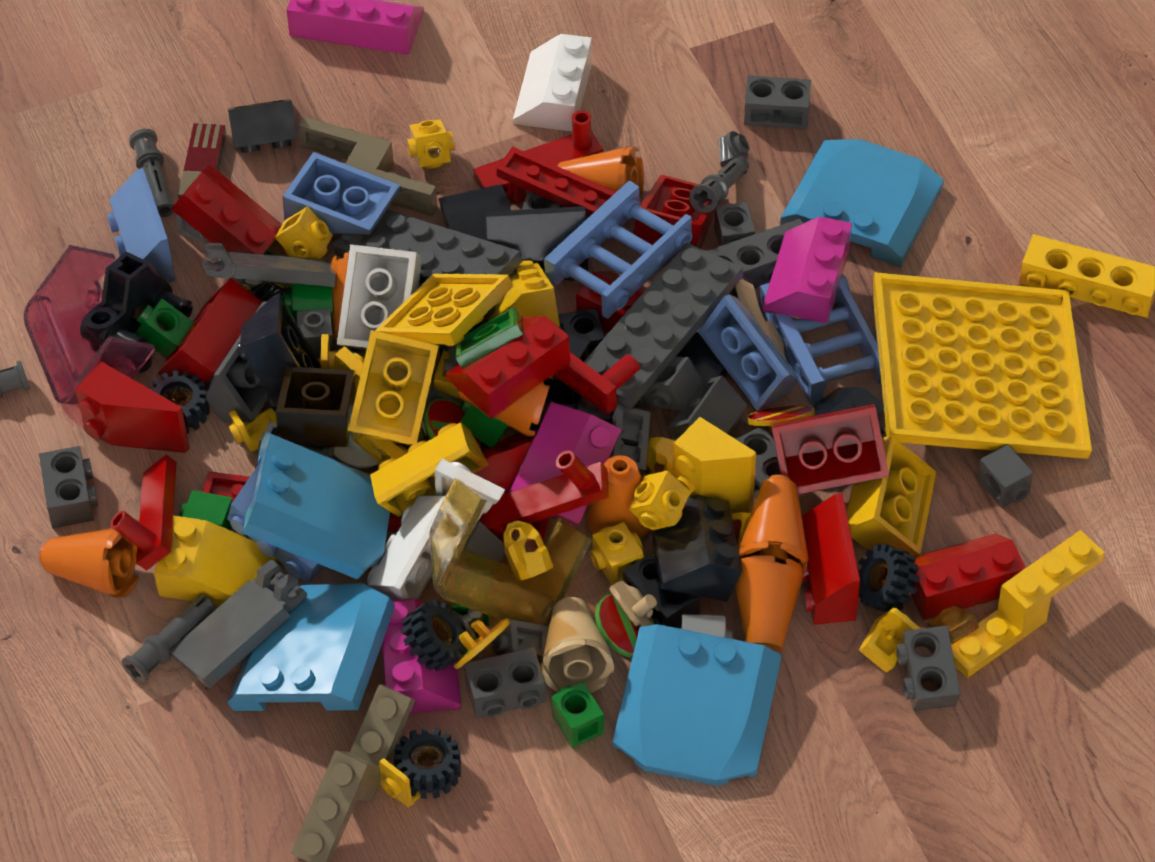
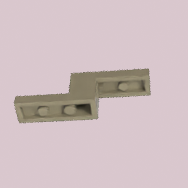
[299,117,437,216]
[291,684,415,862]

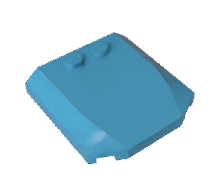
[780,139,944,267]
[242,432,390,580]
[227,583,395,711]
[612,624,782,786]

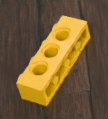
[1019,234,1155,318]

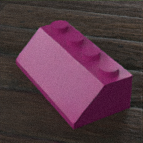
[286,0,424,55]

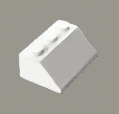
[513,34,592,132]
[337,244,422,351]
[367,496,460,600]

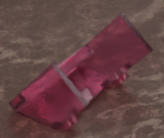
[23,245,155,405]

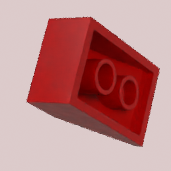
[633,174,719,258]
[75,362,190,453]

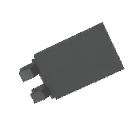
[202,243,336,287]
[170,560,307,689]

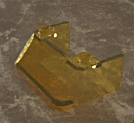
[429,478,592,626]

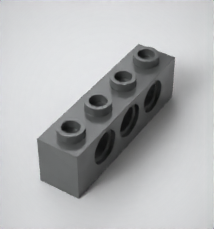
[707,218,803,296]

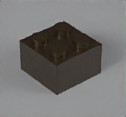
[276,366,356,447]

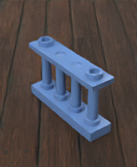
[544,181,692,319]
[759,275,881,405]

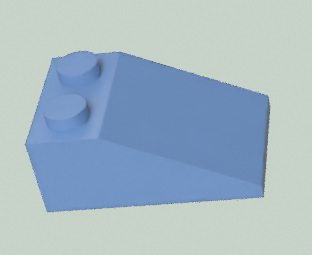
[283,152,400,235]

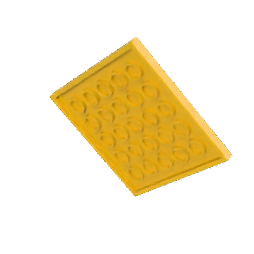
[871,272,1092,459]

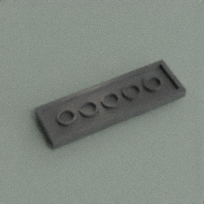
[332,209,523,283]
[584,243,743,409]

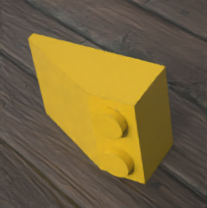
[348,330,439,446]
[154,515,277,606]

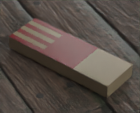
[178,123,226,198]

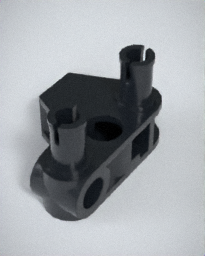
[80,251,193,358]

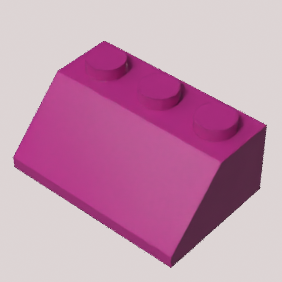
[762,216,852,324]
[509,402,622,526]
[382,598,462,714]

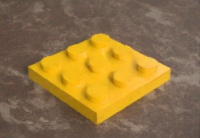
[375,274,513,346]

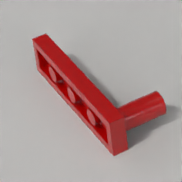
[473,110,603,193]
[497,146,616,217]
[521,315,640,415]
[477,450,609,535]
[110,454,177,571]

